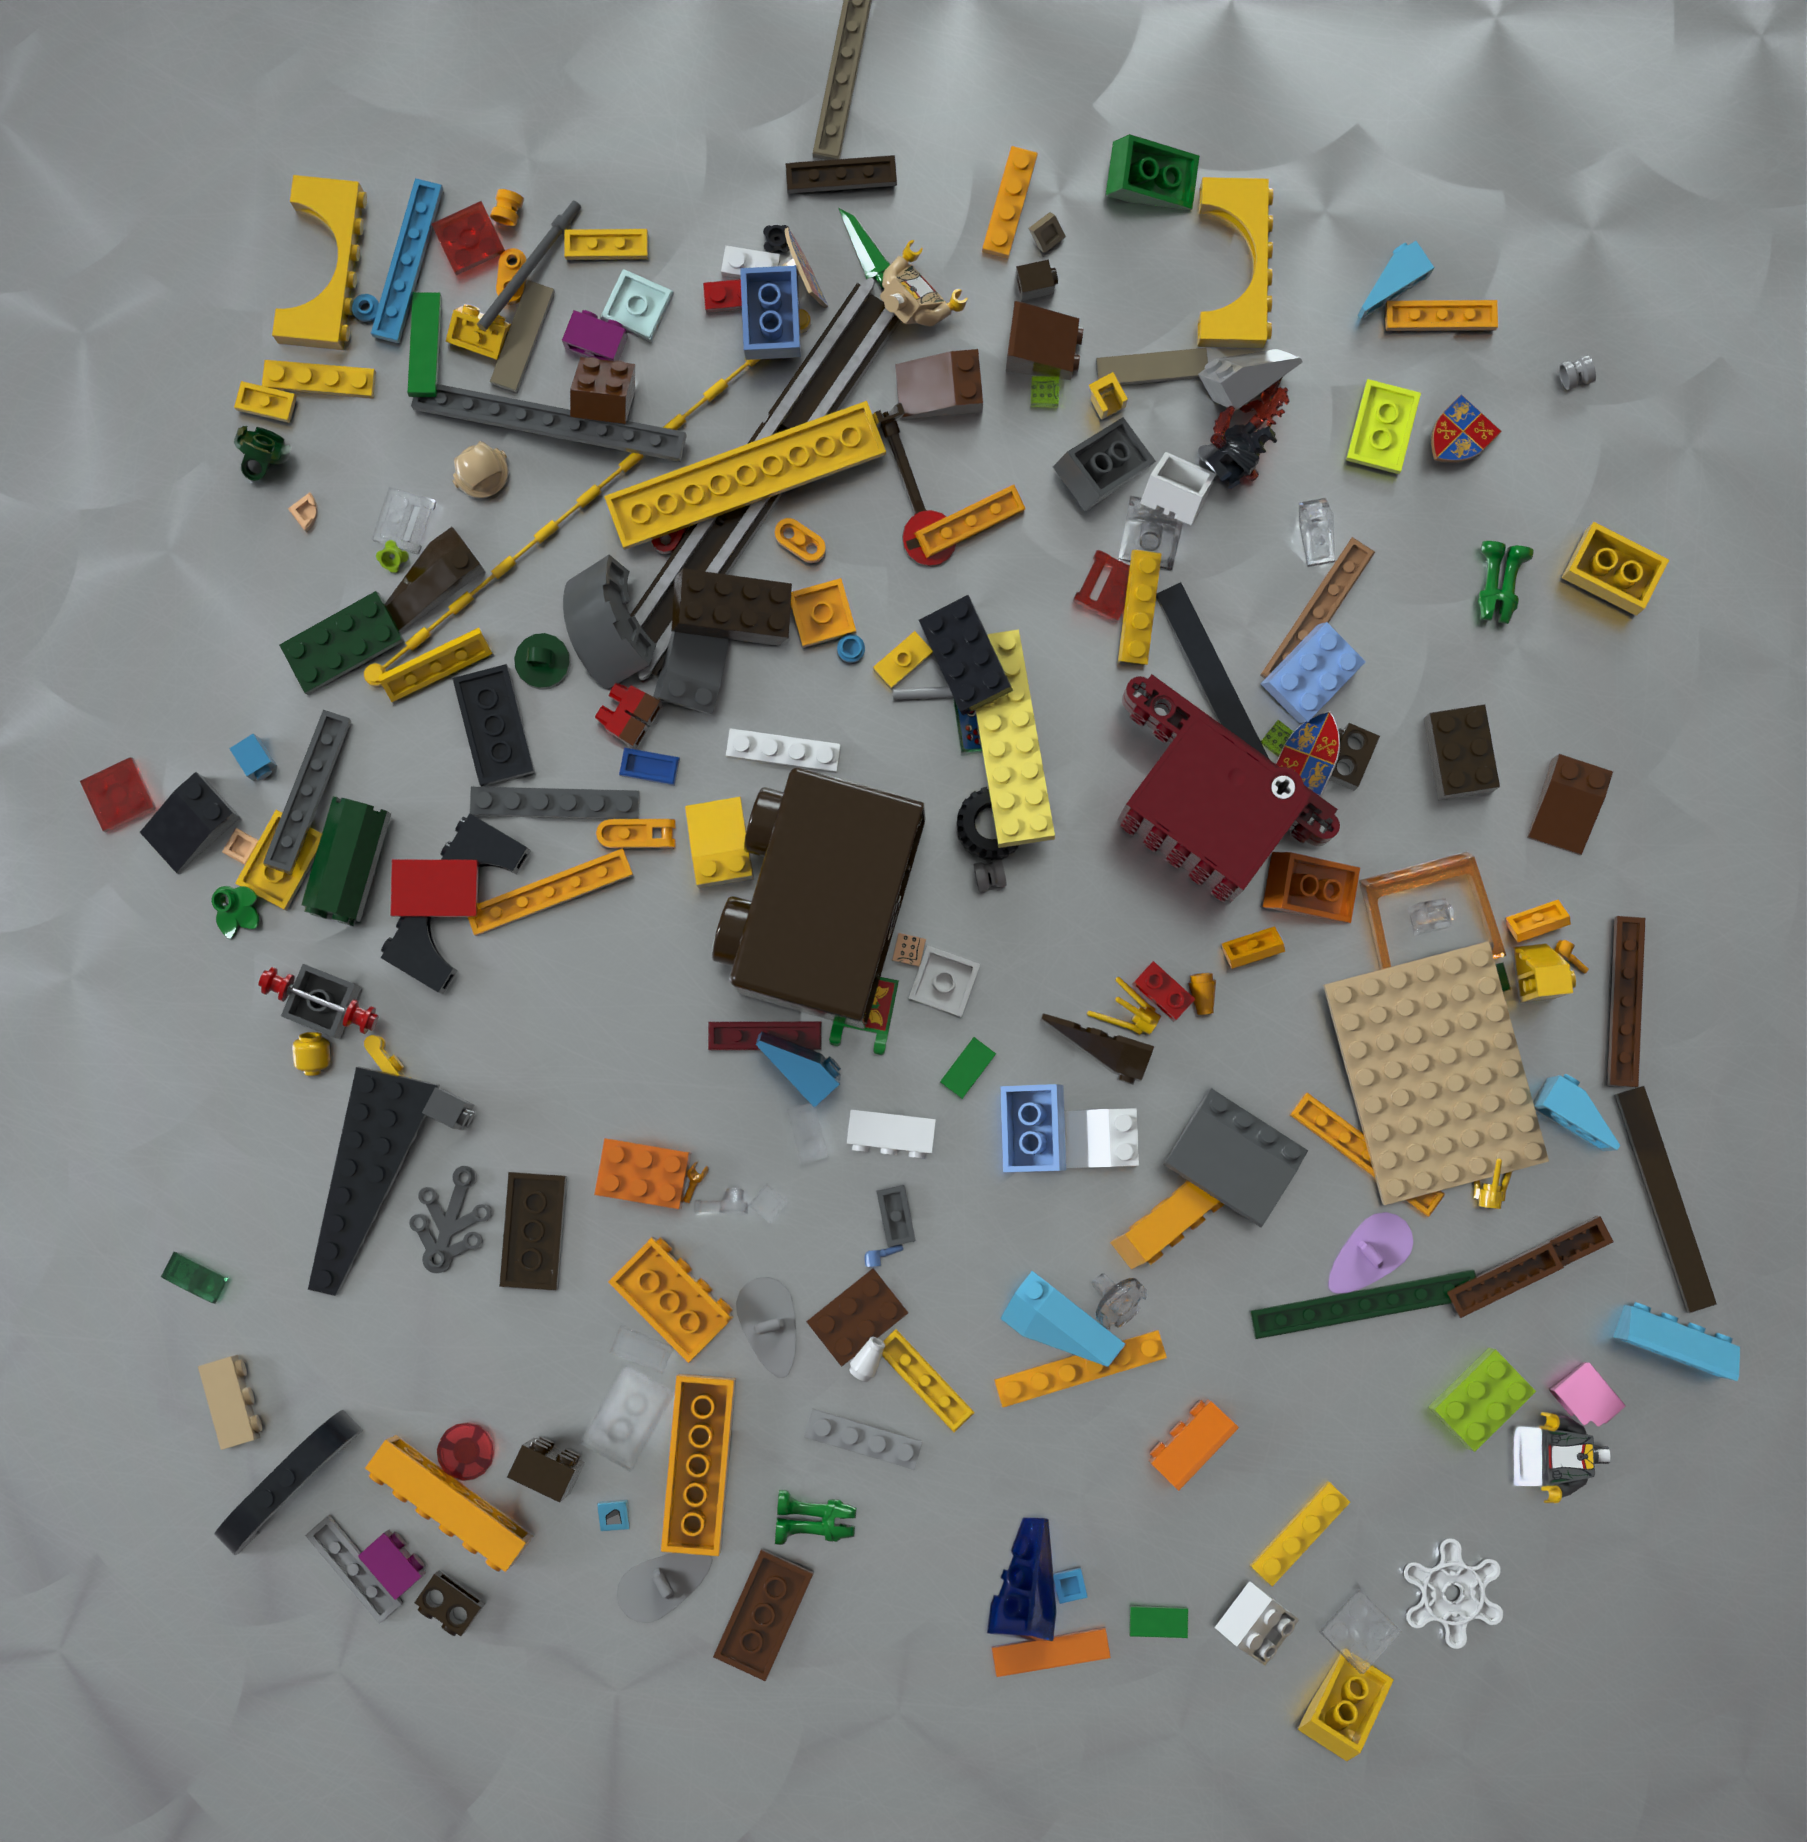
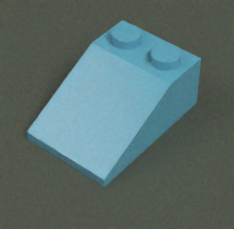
[1533,1074,1620,1151]

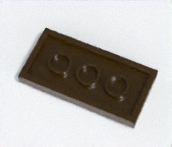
[499,1172,567,1290]

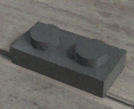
[876,1185,916,1247]

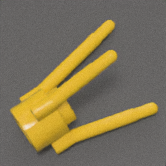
[1087,977,1161,1035]
[1473,1158,1513,1209]

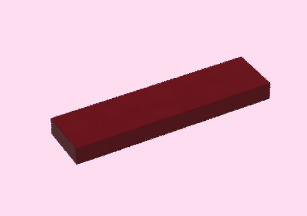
[708,1021,822,1050]

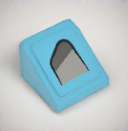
[597,1500,630,1531]

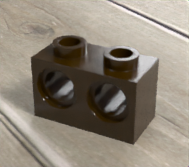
[1329,723,1380,791]
[414,1570,486,1636]

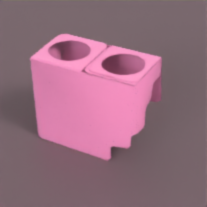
[1549,1362,1626,1426]

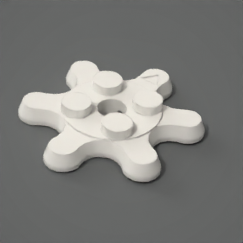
[1404,1538,1503,1649]

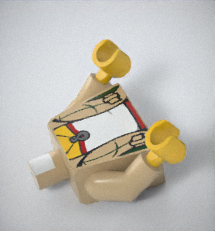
[880,240,968,327]

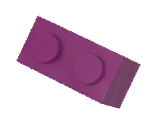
[562,310,628,361]
[358,1530,426,1600]

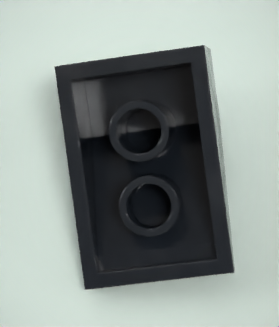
[140,772,241,874]

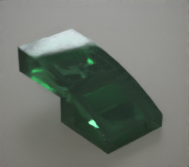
[161,1251,228,1304]

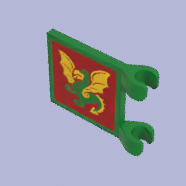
[829,977,899,1055]

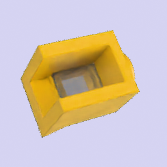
[1089,372,1128,420]

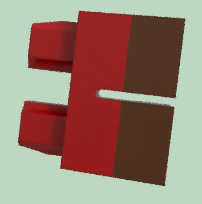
[595,683,663,749]

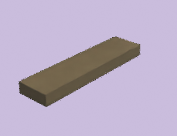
[490,280,555,393]
[1096,348,1208,385]

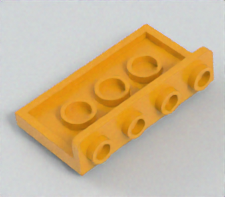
[608,1237,734,1363]

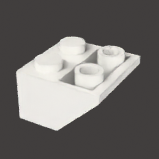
[1215,1581,1300,1666]

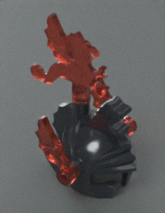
[1198,377,1290,490]

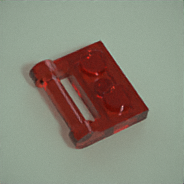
[1073,550,1130,623]

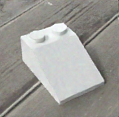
[1064,1108,1139,1168]

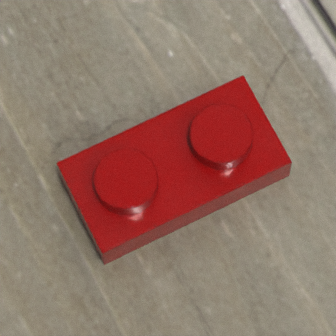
[703,279,742,313]

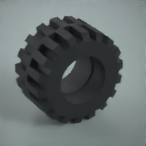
[957,787,1019,860]

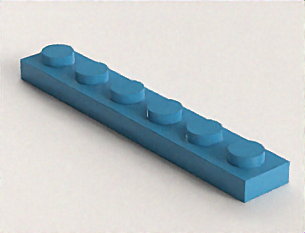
[371,178,443,344]

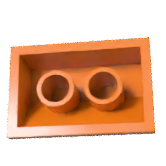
[1149,1399,1239,1491]

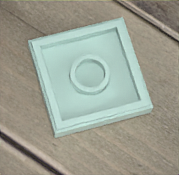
[600,269,674,342]

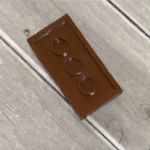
[713,1548,814,1681]

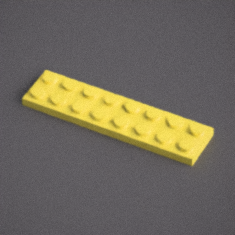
[975,629,1055,848]

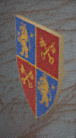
[782,227,828,308]

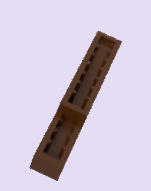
[1447,1216,1614,1318]

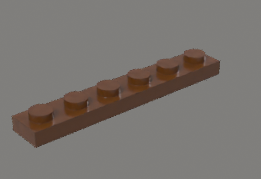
[1607,916,1646,1088]

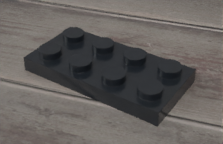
[919,595,1013,716]
[452,664,535,787]

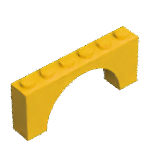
[272,175,367,350]
[1198,177,1273,348]

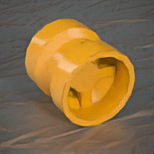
[490,189,524,226]

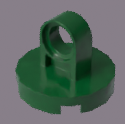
[234,426,291,481]
[514,633,571,690]

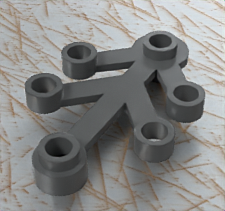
[409,1166,491,1273]

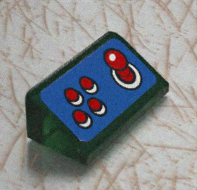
[953,698,982,756]

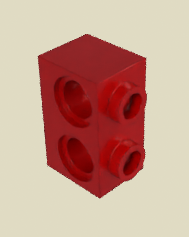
[1132,961,1195,1022]

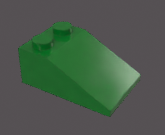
[1106,134,1200,210]

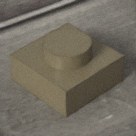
[1028,212,1066,253]

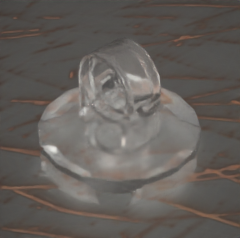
[1091,1273,1147,1329]

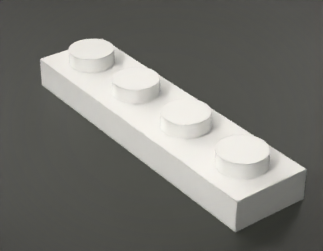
[726,728,841,773]

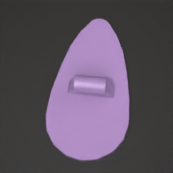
[1328,1212,1413,1293]

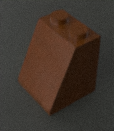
[1006,301,1084,380]

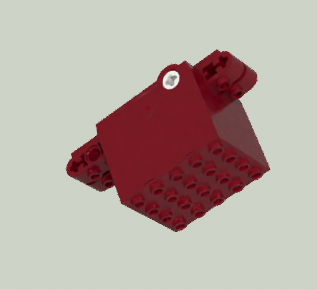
[1118,674,1340,903]

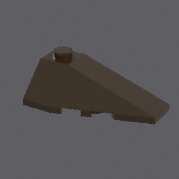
[385,527,485,632]
[1040,1013,1154,1085]

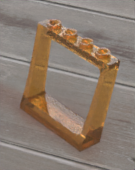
[1359,851,1507,970]

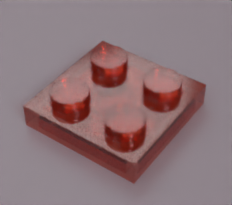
[432,201,505,275]
[80,757,156,832]

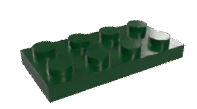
[279,591,404,695]

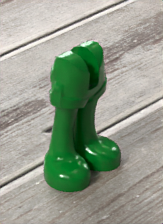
[1478,541,1534,624]
[775,1490,857,1545]

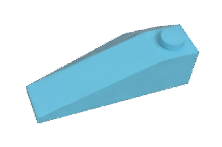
[1000,1271,1126,1367]

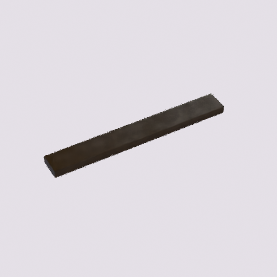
[1615,1086,1717,1313]

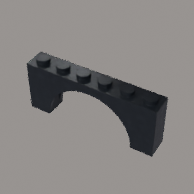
[381,813,531,994]

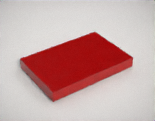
[390,859,478,917]

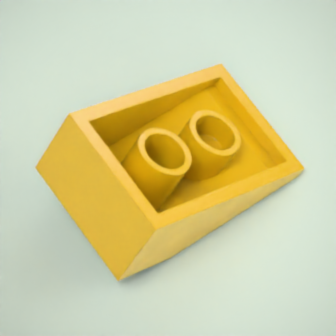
[685,797,754,889]
[1298,1648,1394,1761]

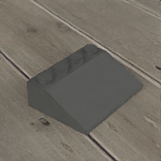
[1164,1088,1308,1227]

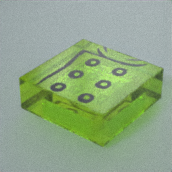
[1031,376,1059,407]
[1261,720,1294,757]

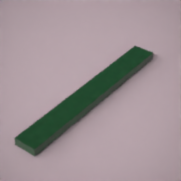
[1249,1269,1476,1339]

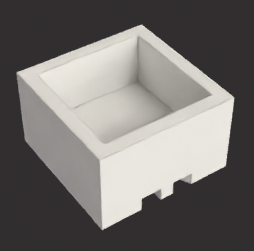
[1140,452,1216,525]

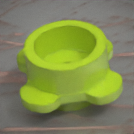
[376,540,409,573]

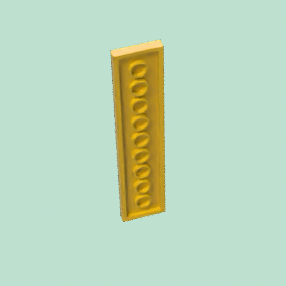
[604,401,886,550]

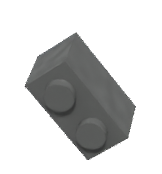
[422,1087,475,1130]

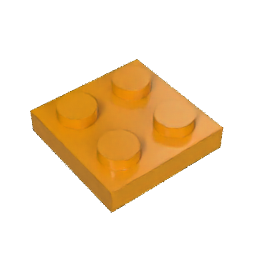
[791,578,857,648]

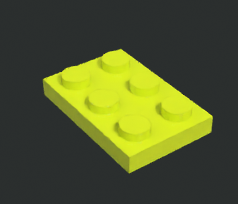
[1346,379,1421,474]

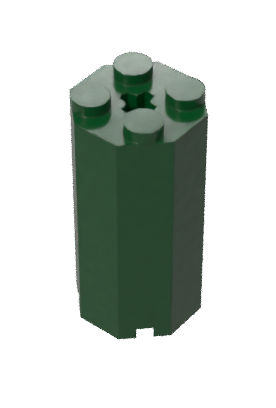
[301,796,391,926]

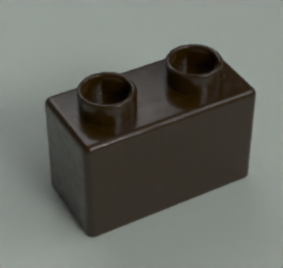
[712,767,926,1029]

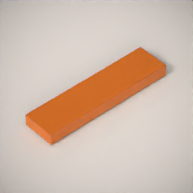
[992,1628,1111,1677]

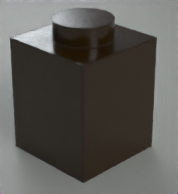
[1015,259,1058,301]

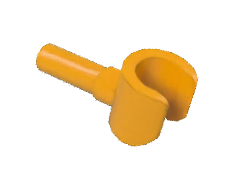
[1555,940,1589,974]
[683,1162,708,1203]

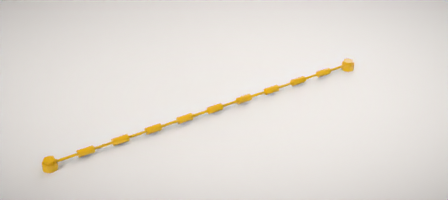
[364,309,811,687]

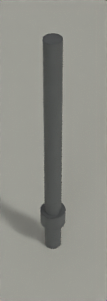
[477,200,581,331]

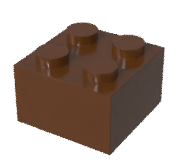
[570,357,635,424]

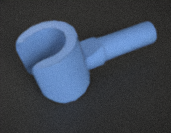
[865,1244,903,1267]

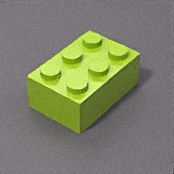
[1428,1348,1536,1452]

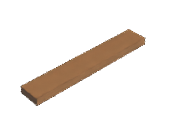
[1260,537,1375,679]

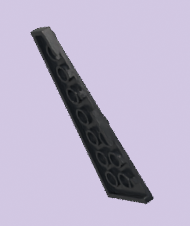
[308,1066,440,1296]

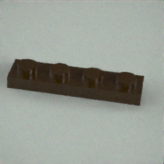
[785,155,897,193]

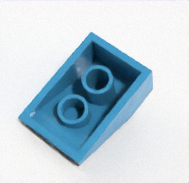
[756,1031,841,1107]

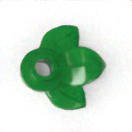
[211,886,259,939]

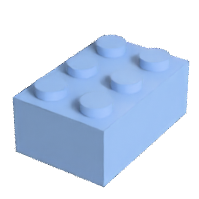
[1261,622,1365,723]
[1000,1084,1066,1172]

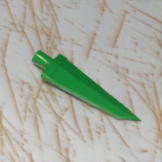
[839,208,890,289]

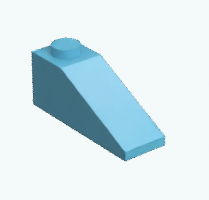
[1358,241,1435,319]

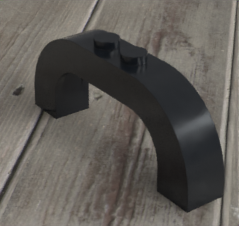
[214,1410,363,1555]

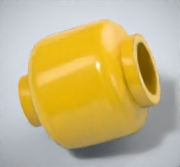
[292,1032,330,1076]

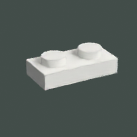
[721,246,780,278]

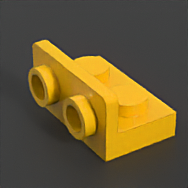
[445,304,511,360]

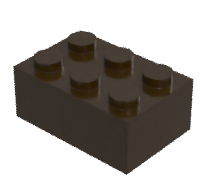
[1424,704,1500,800]
[507,1436,585,1503]

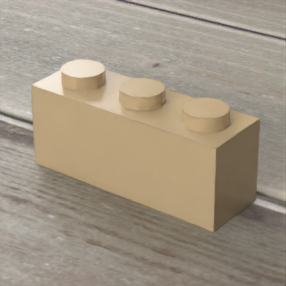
[198,1355,262,1450]

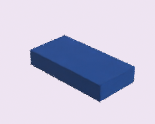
[619,747,680,786]

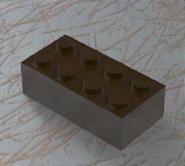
[671,568,792,646]

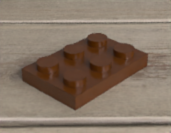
[806,1268,909,1367]

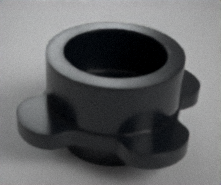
[763,225,790,253]

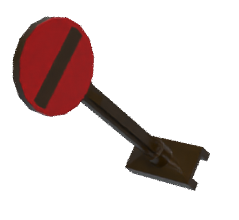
[873,403,956,566]

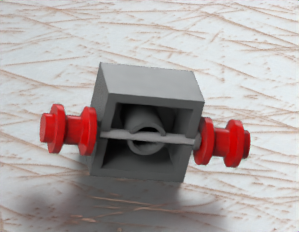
[258,964,379,1039]

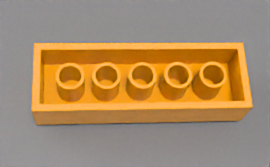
[661,1374,736,1556]
[365,1435,534,1572]

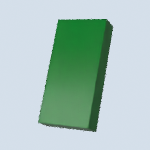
[940,1037,996,1099]
[1129,1606,1188,1638]

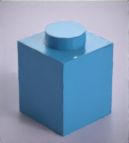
[229,734,277,781]

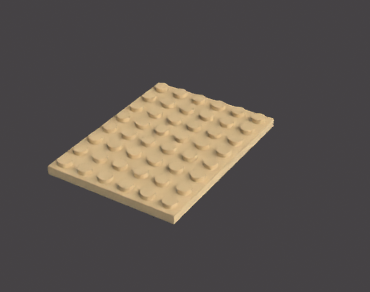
[1323,941,1549,1205]

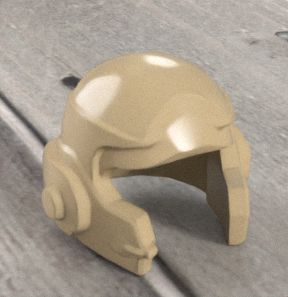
[452,441,509,498]

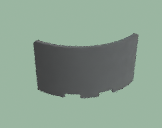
[563,554,657,689]

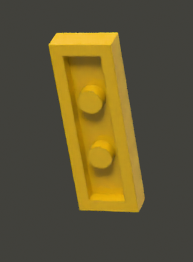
[564,229,648,260]

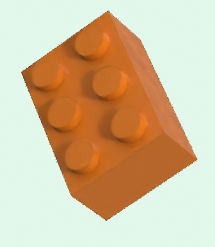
[594,1138,692,1209]

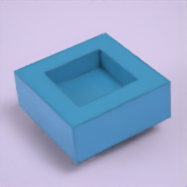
[1053,1567,1088,1604]

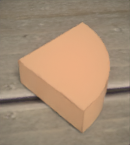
[288,492,318,532]

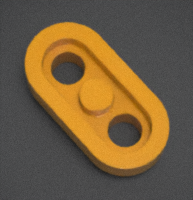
[496,248,527,305]
[775,518,826,563]

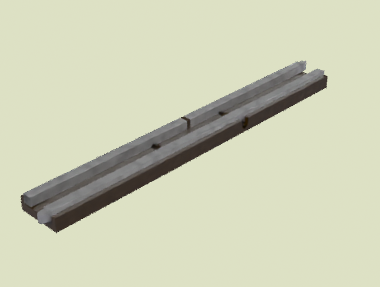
[630,278,901,680]

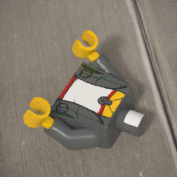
[1539,1412,1610,1503]

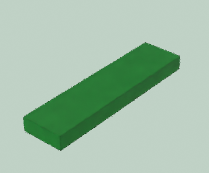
[407,292,442,397]

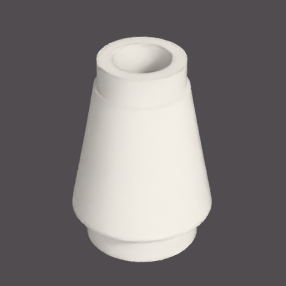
[849,1337,885,1382]

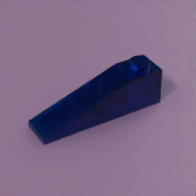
[987,1518,1057,1641]

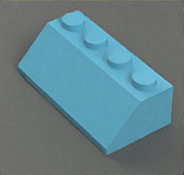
[1613,1302,1740,1381]

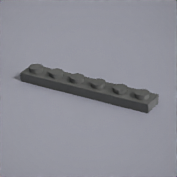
[263,710,351,875]
[470,786,640,819]

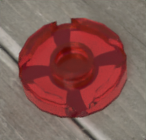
[437,1422,495,1481]

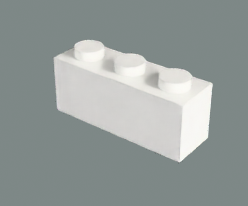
[847,1110,936,1159]

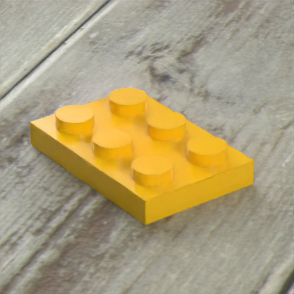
[235,810,322,911]

